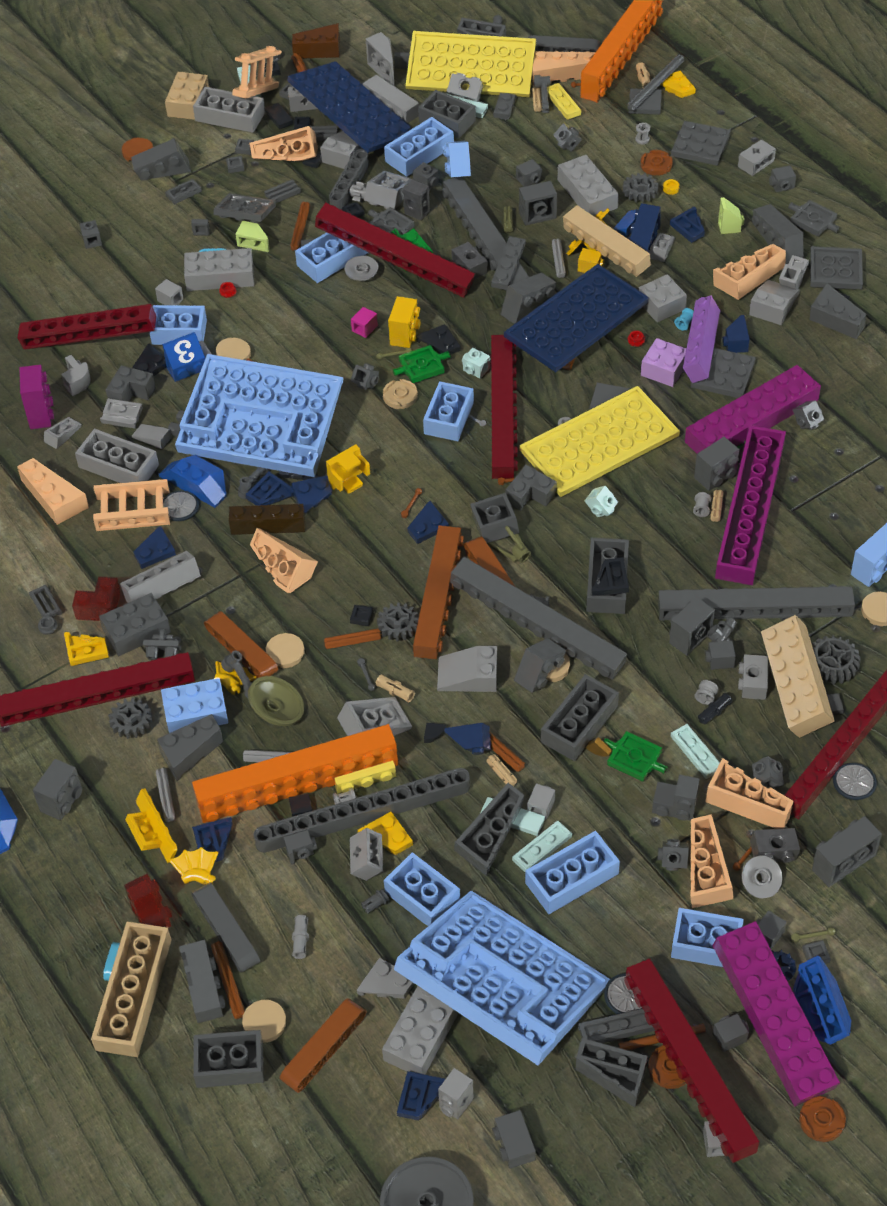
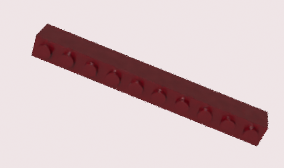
[315,202,475,298]
[491,335,518,479]
[0,652,195,727]
[784,670,887,820]
[624,958,759,1163]

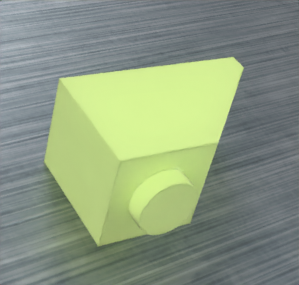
[718,198,744,234]
[236,221,270,252]

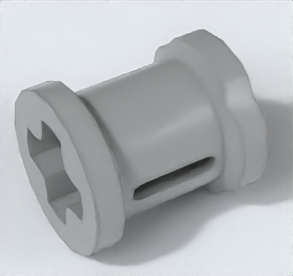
[635,123,650,145]
[693,492,711,517]
[333,788,356,804]

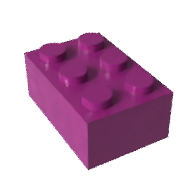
[19,365,54,430]

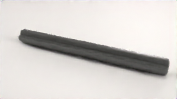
[627,54,684,111]

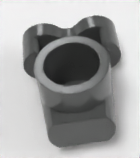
[707,618,737,642]

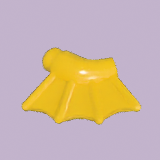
[214,661,257,695]
[169,847,218,885]

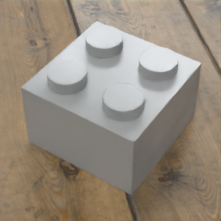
[639,274,687,322]

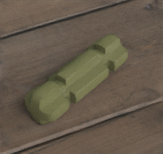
[504,206,513,233]

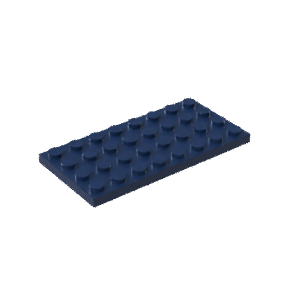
[287,61,412,153]
[504,264,649,373]

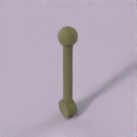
[376,348,412,360]
[791,927,835,943]

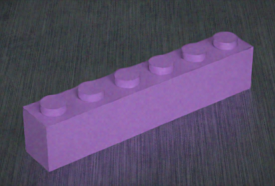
[683,296,720,383]

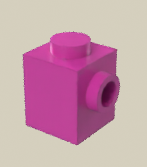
[351,307,378,338]

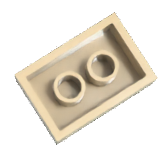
[165,72,209,120]

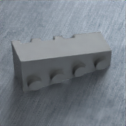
[752,204,803,264]
[454,782,524,876]

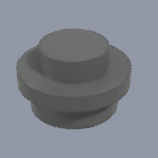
[38,616,58,635]

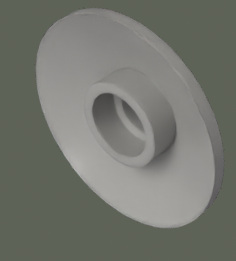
[345,256,378,281]
[742,856,782,898]

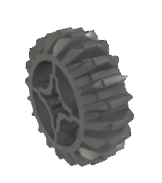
[812,635,861,685]

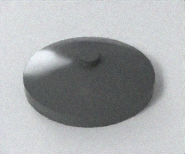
[380,1157,474,1206]

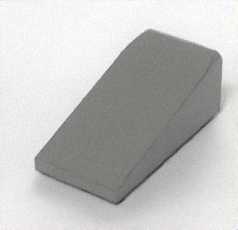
[650,233,675,262]
[44,417,82,449]
[132,424,172,449]

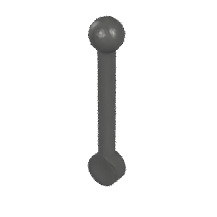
[357,658,376,691]

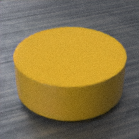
[663,179,679,195]

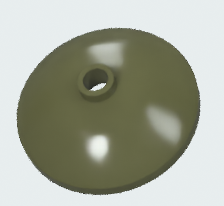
[248,676,304,726]

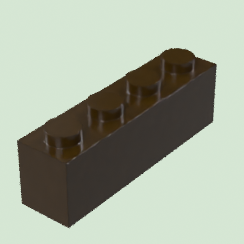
[229,504,305,535]

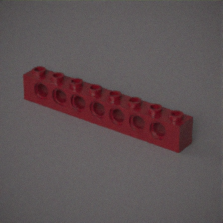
[17,304,156,349]

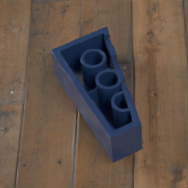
[627,203,661,272]

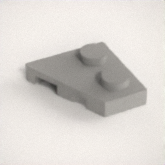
[357,958,415,999]

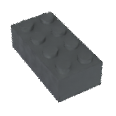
[586,538,629,614]
[541,674,619,761]

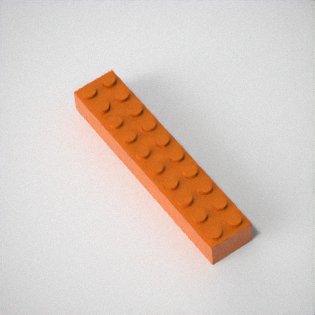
[580,0,663,102]
[192,724,398,823]

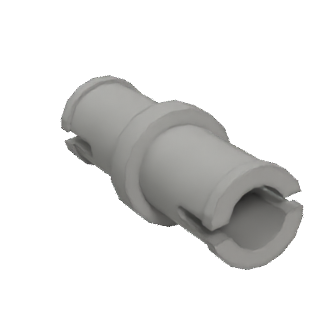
[292,915,309,959]

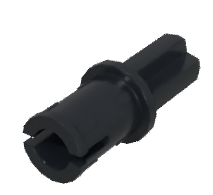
[698,693,732,725]

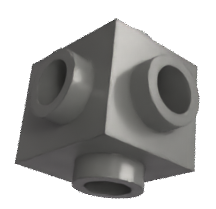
[553,123,582,152]
[350,363,380,390]
[793,400,825,430]
[752,756,784,789]
[658,839,689,871]

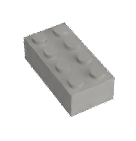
[193,87,265,133]
[557,155,618,217]
[184,248,254,291]
[75,429,159,483]
[382,986,459,1075]

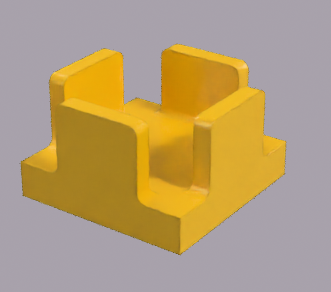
[326,444,370,493]

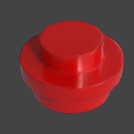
[219,282,236,298]
[628,330,645,347]

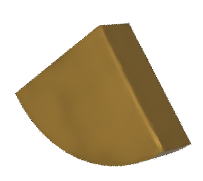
[585,737,612,757]

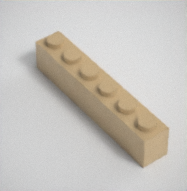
[563,205,651,277]

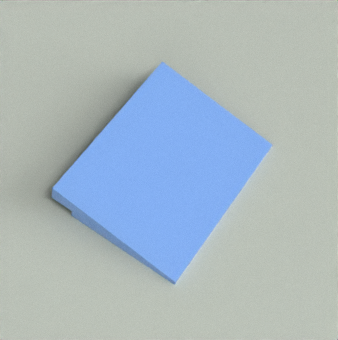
[175,354,343,477]
[394,891,610,1065]

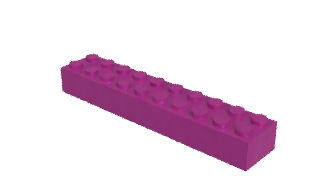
[715,425,786,586]

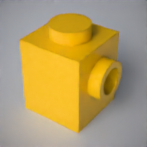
[578,248,604,273]

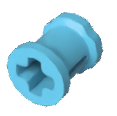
[674,308,694,331]

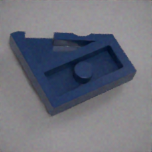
[670,206,705,243]
[246,472,294,505]
[291,476,332,515]
[407,501,449,544]
[133,526,176,569]
[192,817,233,862]
[397,1071,445,1121]

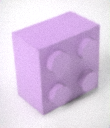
[641,338,686,387]

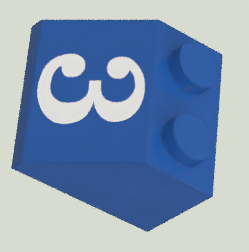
[162,332,205,382]

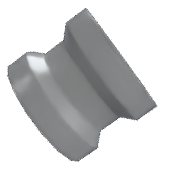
[695,680,719,705]

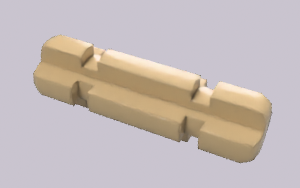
[532,87,542,112]
[710,489,724,522]
[486,754,518,786]

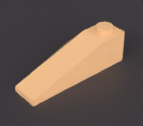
[249,126,318,161]
[250,528,318,593]

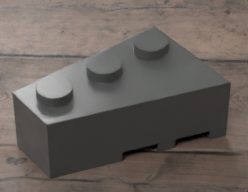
[131,138,191,181]
[810,284,866,339]

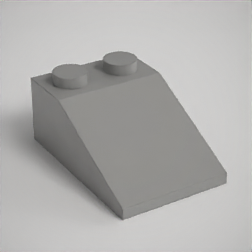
[366,32,394,86]
[320,131,364,169]
[364,171,413,209]
[749,280,800,325]
[437,646,497,692]
[337,697,412,736]

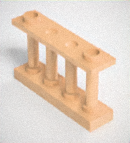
[232,46,281,99]
[93,479,170,531]

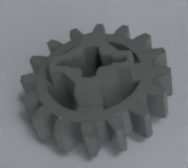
[623,173,658,203]
[377,602,419,641]
[108,698,153,739]

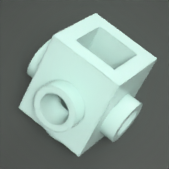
[462,348,490,379]
[584,486,618,517]

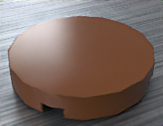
[122,138,153,161]
[641,150,673,176]
[648,1045,686,1089]
[799,1096,846,1142]

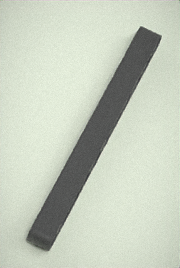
[254,768,470,853]

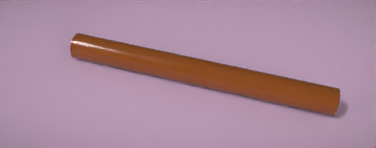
[618,1023,706,1050]

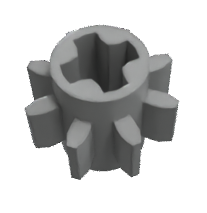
[350,181,367,202]

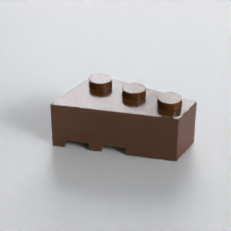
[292,23,340,59]

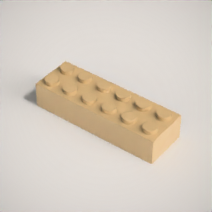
[761,615,835,738]
[91,922,171,1057]

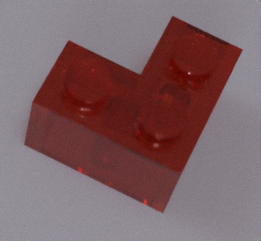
[72,577,121,621]
[124,874,172,928]

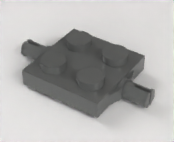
[788,200,840,237]
[368,207,414,235]

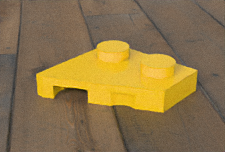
[660,71,696,98]
[64,632,109,666]
[357,812,413,855]

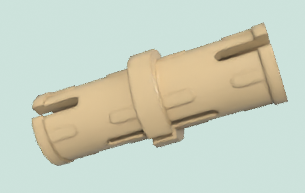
[636,62,650,88]
[376,674,415,702]

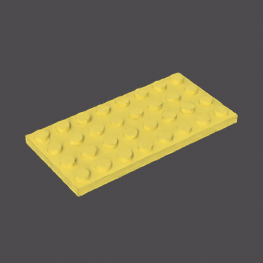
[405,31,536,97]
[519,386,680,497]

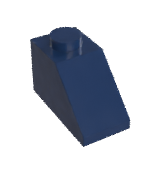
[722,315,750,353]
[445,723,491,755]

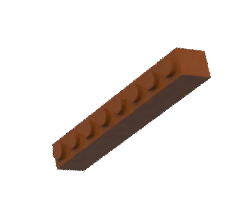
[413,525,464,660]

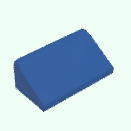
[613,210,636,238]

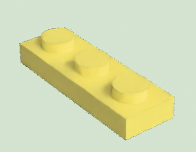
[547,83,581,120]
[335,761,396,794]

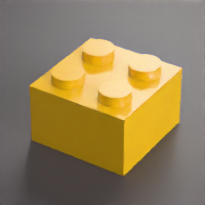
[388,296,421,348]

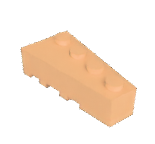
[532,51,595,87]
[713,244,786,300]
[17,458,89,525]
[705,758,793,829]
[690,814,733,908]

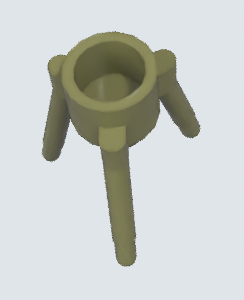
[487,526,531,563]

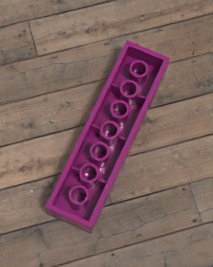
[685,365,821,453]
[712,921,840,1107]

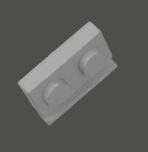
[100,398,143,429]

